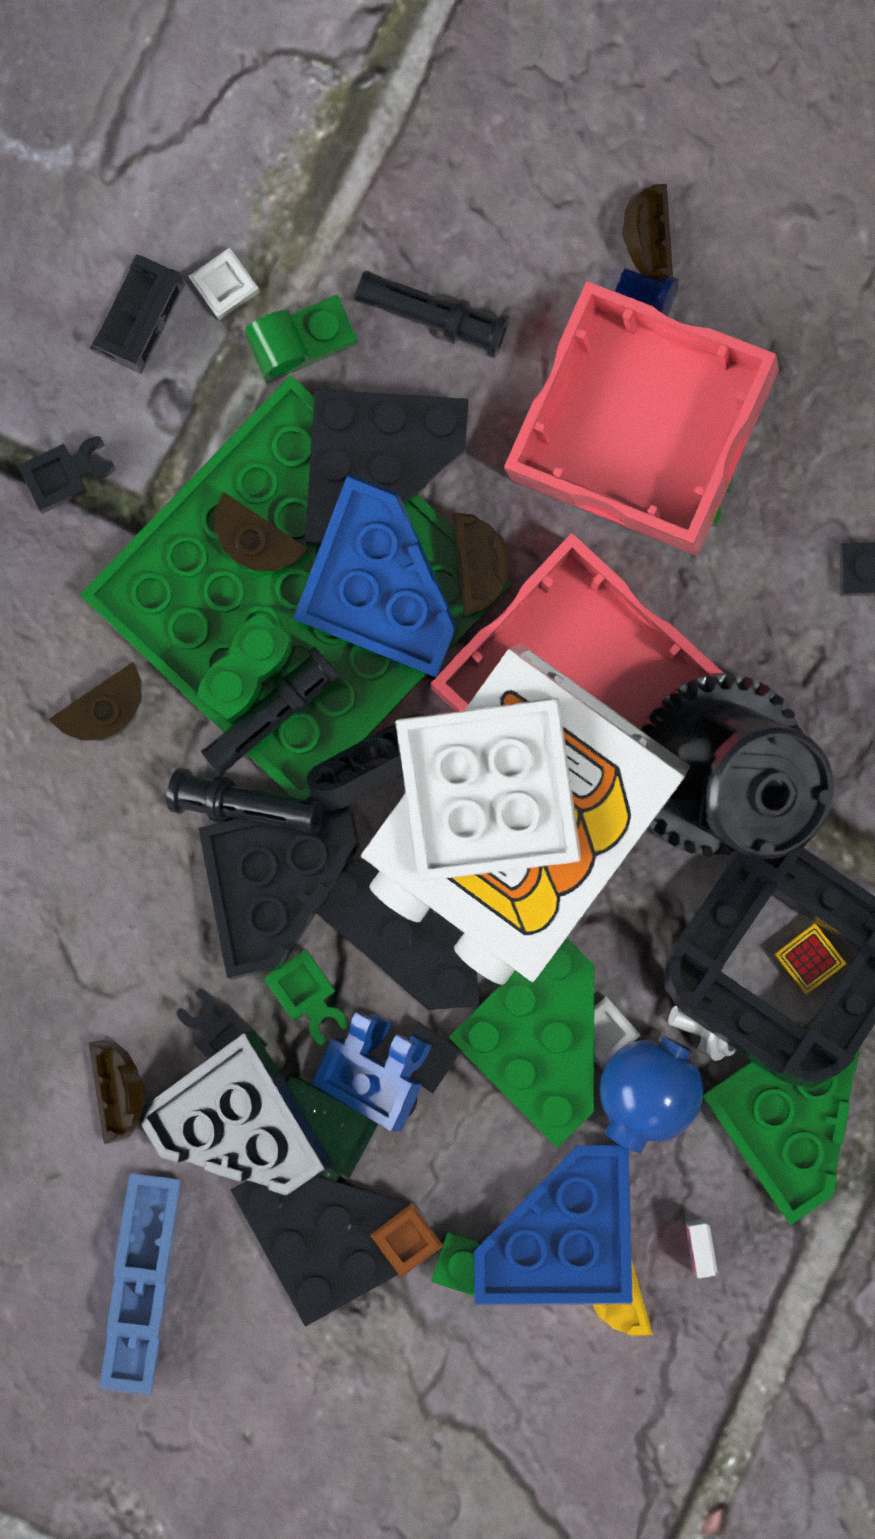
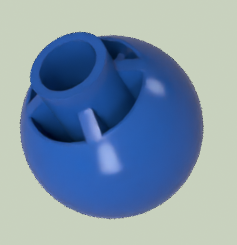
[599,1036,703,1153]

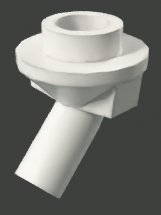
[668,1006,736,1061]

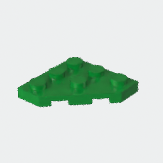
[449,937,595,1148]
[703,1017,860,1225]

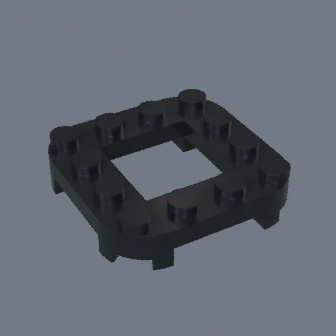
[664,844,875,1088]

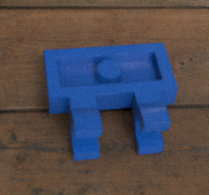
[312,1012,432,1131]

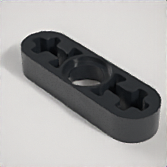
[306,714,427,811]

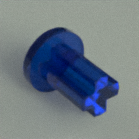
[615,268,679,316]

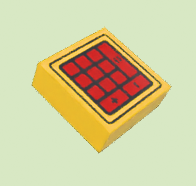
[773,923,847,995]

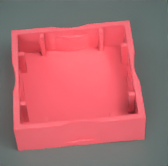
[504,281,779,556]
[431,533,723,730]

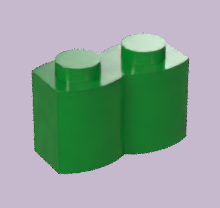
[197,613,293,724]

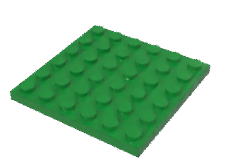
[80,375,512,800]

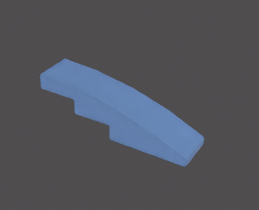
[99,1173,181,1396]

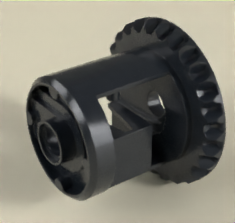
[641,673,834,859]

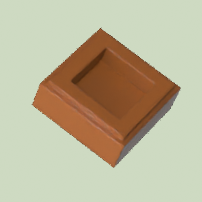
[370,1202,443,1277]

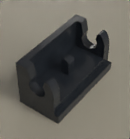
[90,254,185,374]

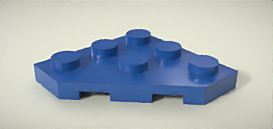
[293,473,457,677]
[474,1145,632,1306]

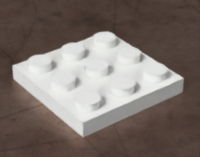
[396,698,581,881]

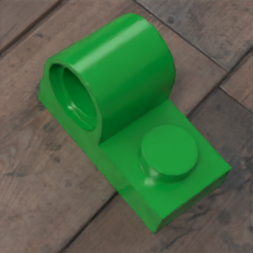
[245,294,358,384]

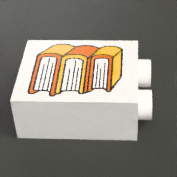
[361,643,690,985]

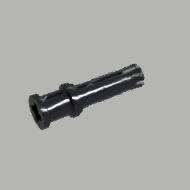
[355,270,510,359]
[201,646,344,776]
[166,768,324,834]

